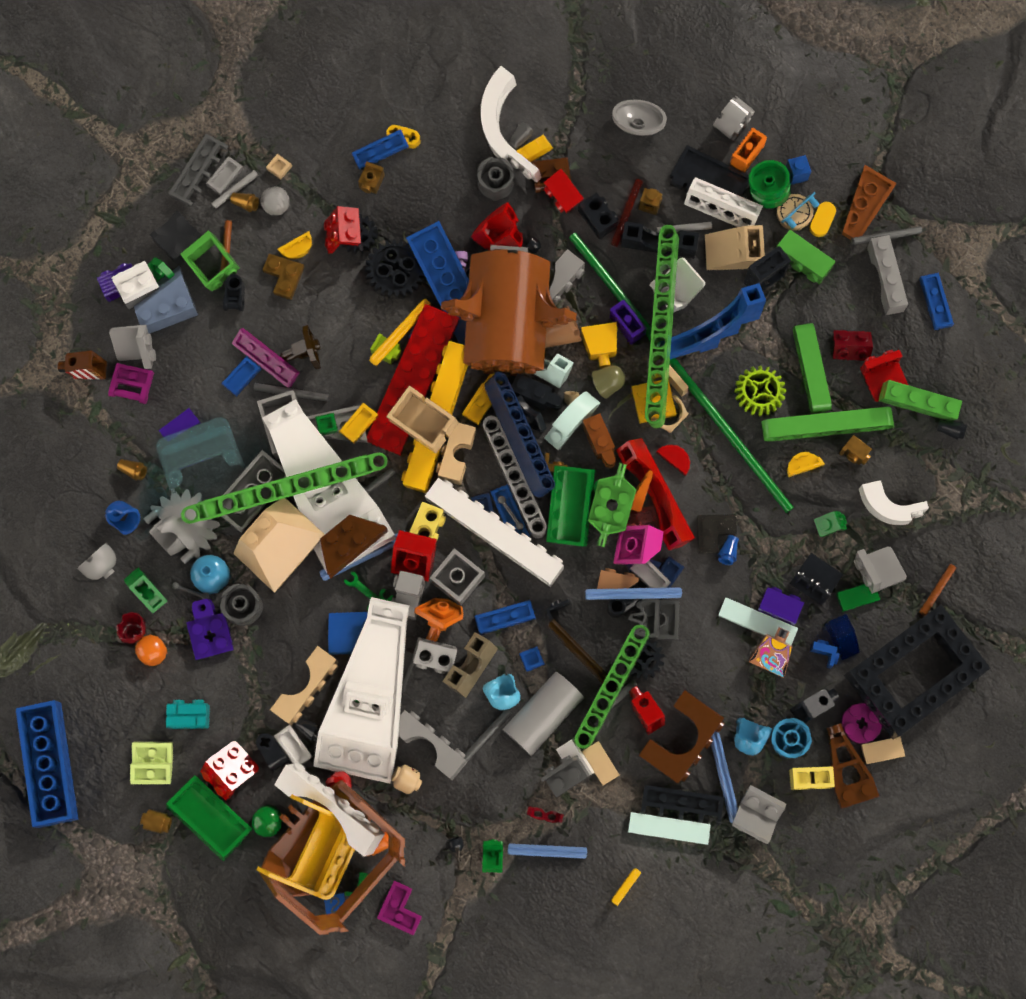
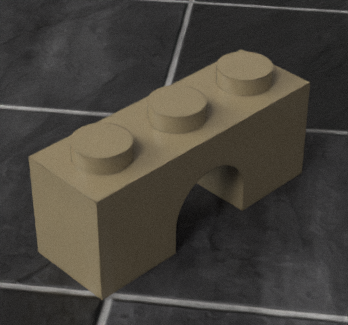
[442,632,498,698]

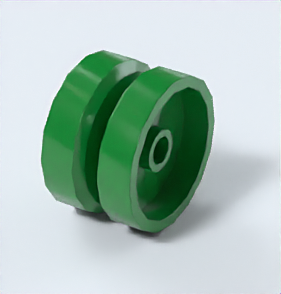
[749,160,790,209]

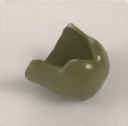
[591,365,625,399]

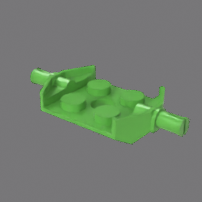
[588,463,636,547]

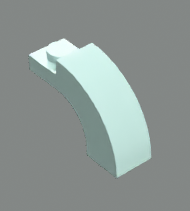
[544,391,600,450]

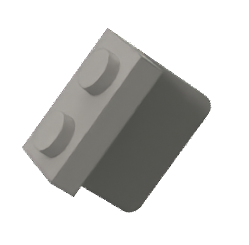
[109,325,156,369]
[854,546,907,594]

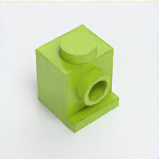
[370,333,401,365]

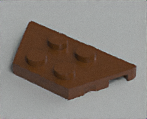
[320,515,388,578]

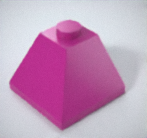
[614,525,664,564]

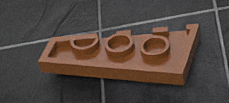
[842,165,896,240]

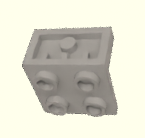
[732,785,786,844]

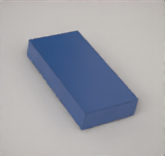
[222,356,262,397]

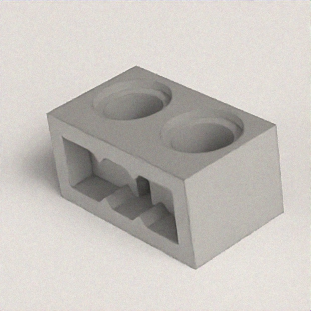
[412,637,457,674]

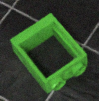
[181,230,240,291]

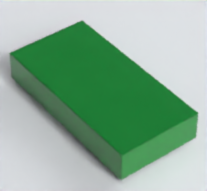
[836,584,880,612]

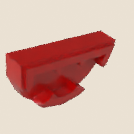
[656,445,690,476]

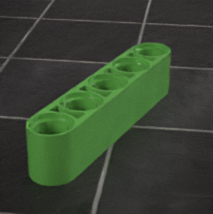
[793,323,832,414]

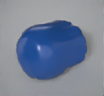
[105,501,141,535]

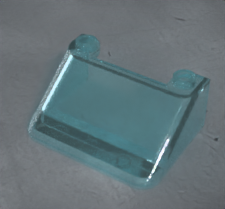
[156,417,245,494]

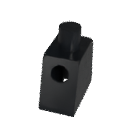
[790,689,839,723]

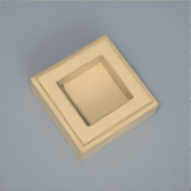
[266,154,292,180]

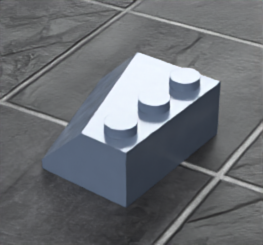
[134,266,198,334]

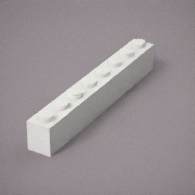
[425,478,564,587]

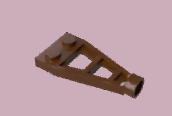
[826,724,880,809]

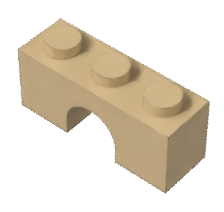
[436,423,476,485]

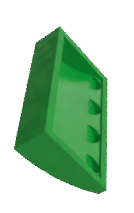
[546,465,595,547]
[166,775,252,861]

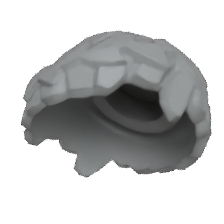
[260,186,289,215]

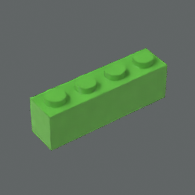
[878,380,962,421]

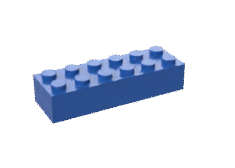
[16,700,79,828]

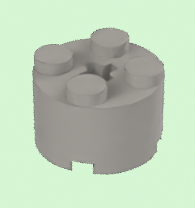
[713,96,755,141]

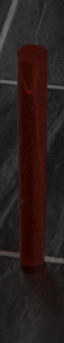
[611,179,643,247]

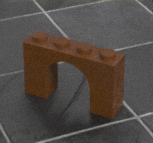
[639,690,725,783]

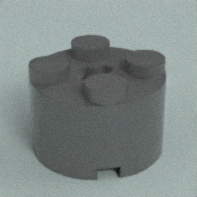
[477,157,514,201]
[220,584,263,626]

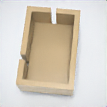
[387,386,458,453]

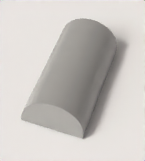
[220,450,286,533]
[502,671,584,756]

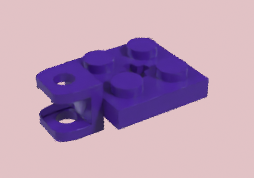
[186,599,235,660]

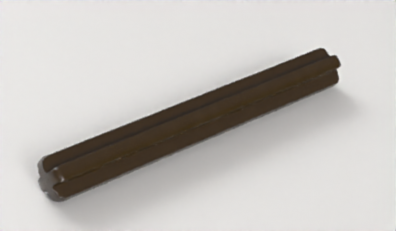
[547,620,617,692]

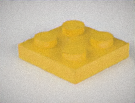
[631,379,677,424]

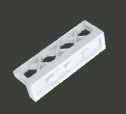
[684,177,763,227]

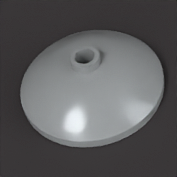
[612,100,667,136]

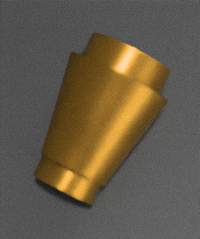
[230,193,259,212]
[117,459,147,481]

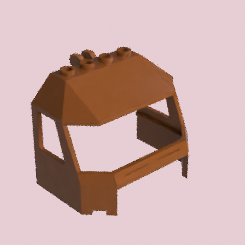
[259,780,405,935]

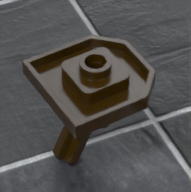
[280,325,321,370]

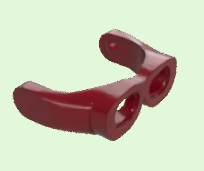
[527,806,564,823]

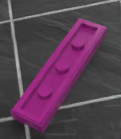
[232,328,300,388]

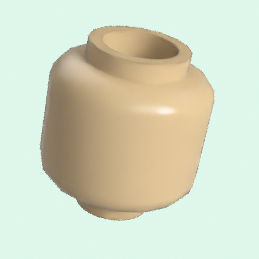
[391,765,422,794]

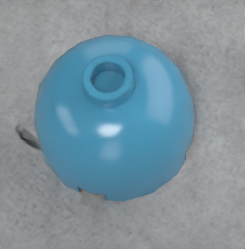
[190,555,230,594]
[771,718,812,758]

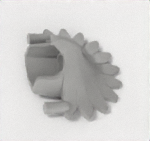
[143,489,220,564]

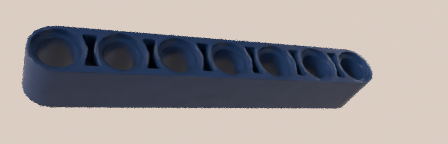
[484,372,555,498]

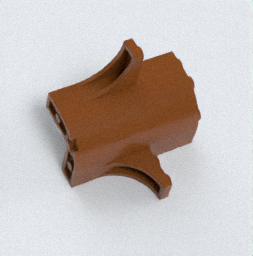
[441,250,577,377]

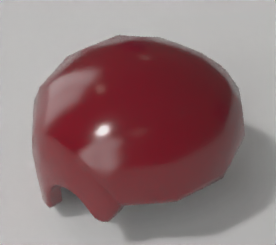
[116,612,146,644]

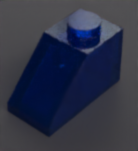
[825,614,860,660]

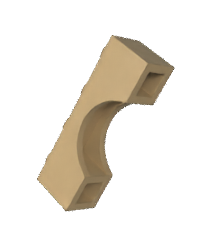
[270,646,338,726]

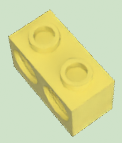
[410,502,446,540]
[789,767,835,790]

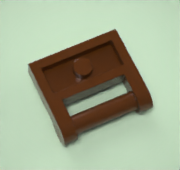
[532,157,571,193]

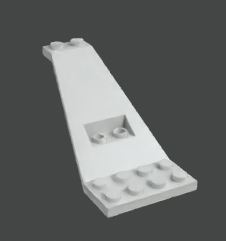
[262,399,396,572]
[313,597,410,784]

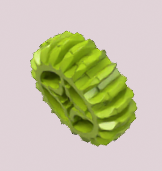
[734,365,786,417]

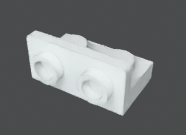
[112,261,159,304]

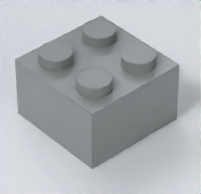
[430,548,485,606]

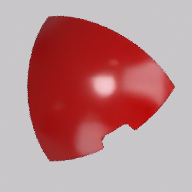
[471,202,523,250]

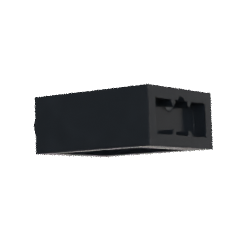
[744,246,791,291]

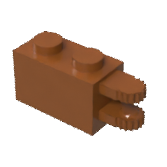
[582,413,616,469]

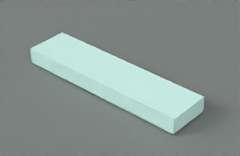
[718,598,798,645]
[628,812,711,845]

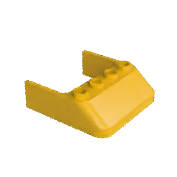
[257,794,355,900]

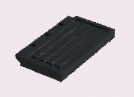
[670,145,749,213]

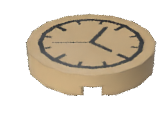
[776,194,814,231]

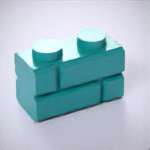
[166,700,210,729]

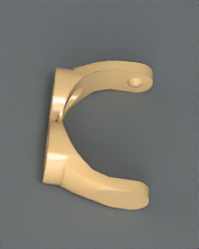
[651,395,689,433]

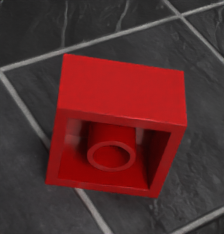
[543,168,584,214]
[391,530,437,581]

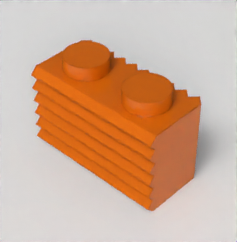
[730,128,767,173]

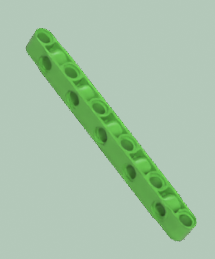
[181,452,387,524]

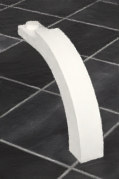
[481,66,542,183]

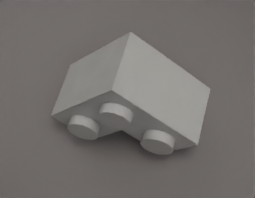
[391,571,426,620]

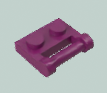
[108,363,154,404]

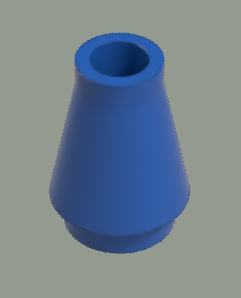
[718,535,739,565]

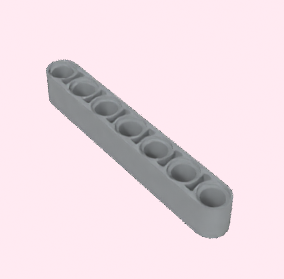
[483,416,546,539]

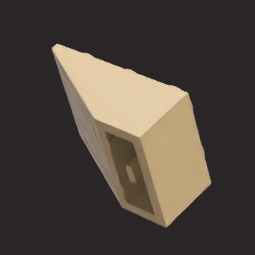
[705,225,765,270]

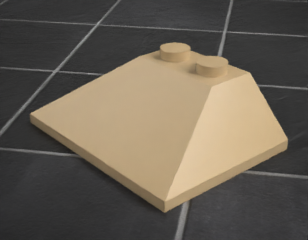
[234,498,325,593]

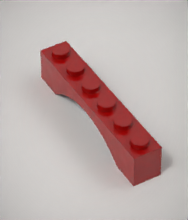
[616,438,695,551]

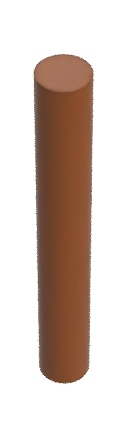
[221,220,232,271]
[919,564,956,616]

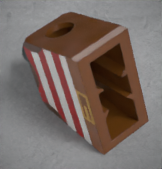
[58,351,107,379]

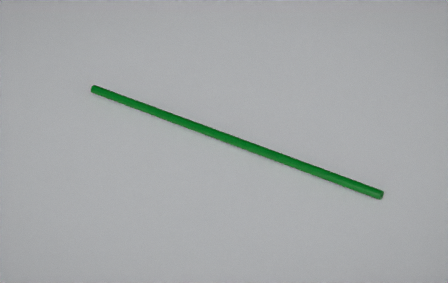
[569,232,794,513]

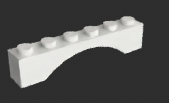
[274,763,385,856]

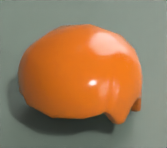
[135,634,167,666]

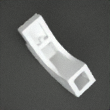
[859,480,929,525]

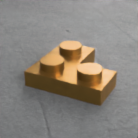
[263,254,304,300]

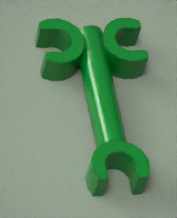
[344,572,394,610]

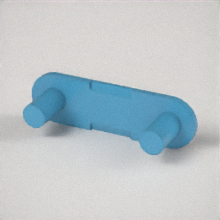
[781,192,820,229]

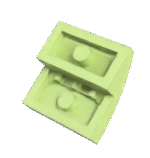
[130,742,173,784]

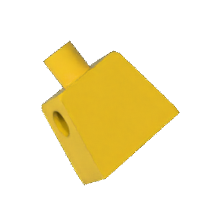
[581,322,617,368]

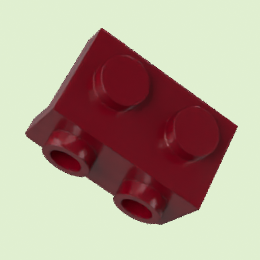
[832,330,873,361]

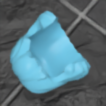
[483,674,520,710]

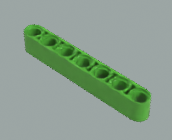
[761,407,894,442]
[574,625,650,749]

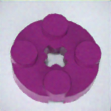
[841,703,882,744]

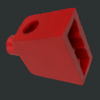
[629,686,665,735]

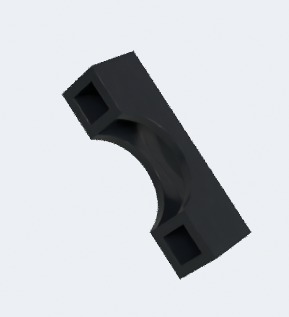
[621,221,699,259]

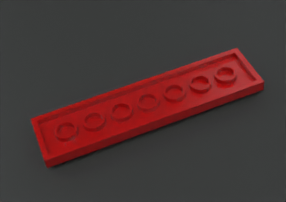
[367,304,460,456]

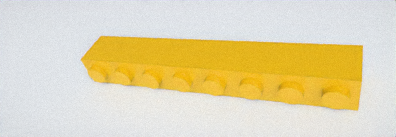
[401,341,468,494]

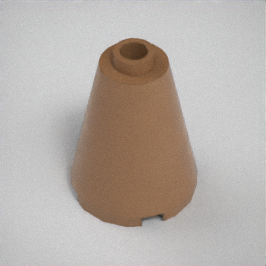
[545,306,582,348]

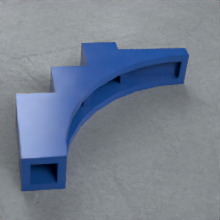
[659,283,766,359]

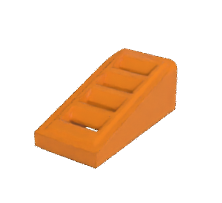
[631,470,653,512]

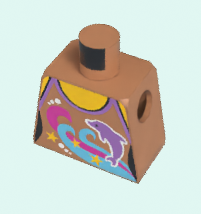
[749,627,792,678]

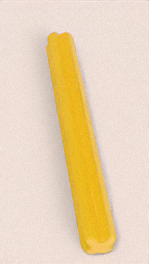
[369,299,431,366]

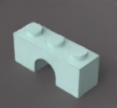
[535,354,574,388]

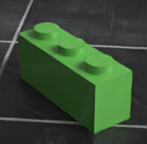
[776,230,836,285]

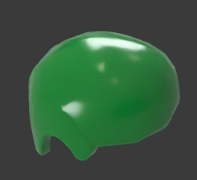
[252,805,282,838]

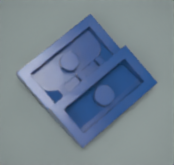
[328,612,368,655]

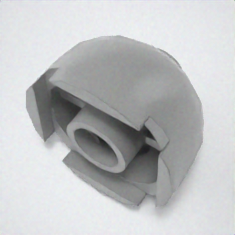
[77,543,117,580]

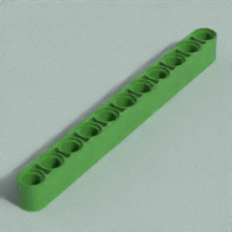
[645,225,679,428]

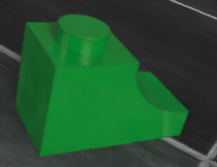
[124,567,167,613]

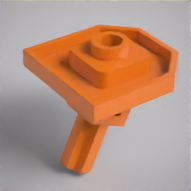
[414,598,463,642]

